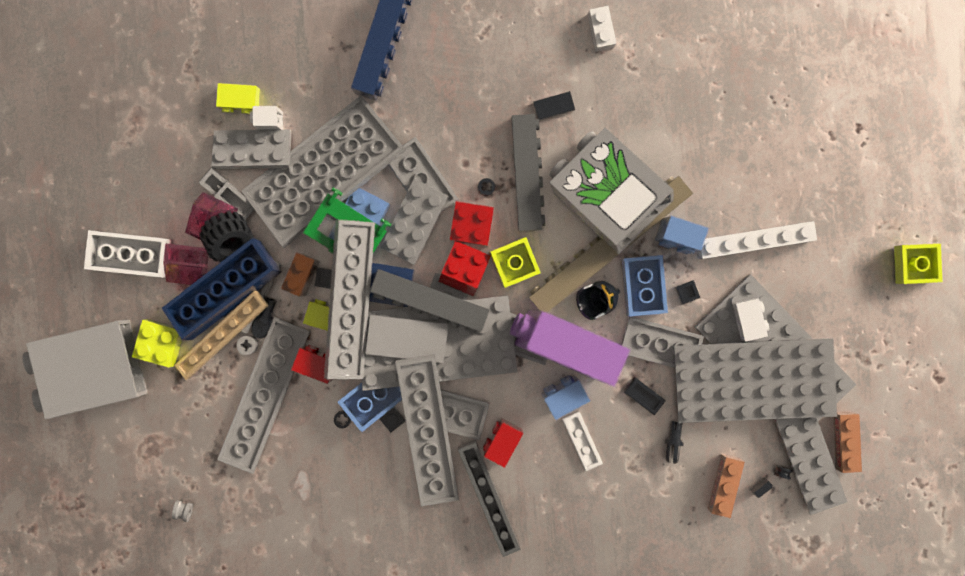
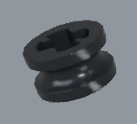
[478,178,495,196]
[334,410,351,429]
[774,465,793,480]

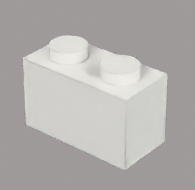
[588,6,616,52]
[250,106,283,130]
[732,298,769,342]

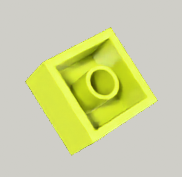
[489,237,541,288]
[894,243,943,284]
[132,319,182,368]

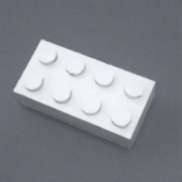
[84,230,171,278]

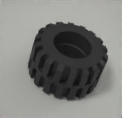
[199,211,254,263]

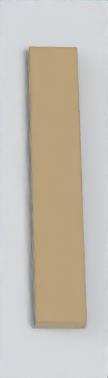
[174,291,269,380]

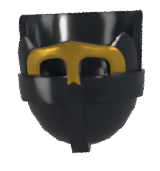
[576,281,620,320]

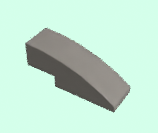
[199,167,254,220]

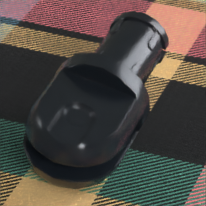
[251,297,277,339]
[665,421,684,464]

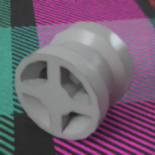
[237,335,259,355]
[172,500,193,522]

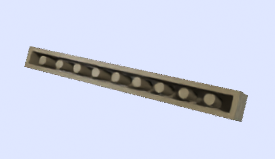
[529,176,694,313]

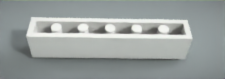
[697,221,817,259]

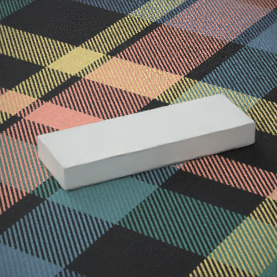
[562,411,603,472]

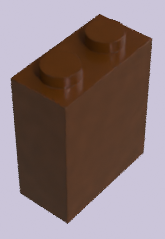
[281,253,320,297]

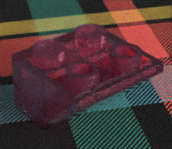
[185,192,238,240]
[163,243,208,285]

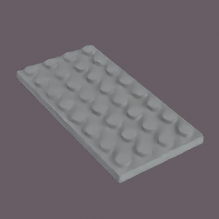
[242,95,406,248]
[695,274,857,421]
[362,296,517,391]
[674,338,837,423]

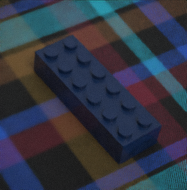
[351,0,413,101]
[162,238,282,341]

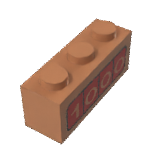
[833,412,862,473]
[708,454,745,518]

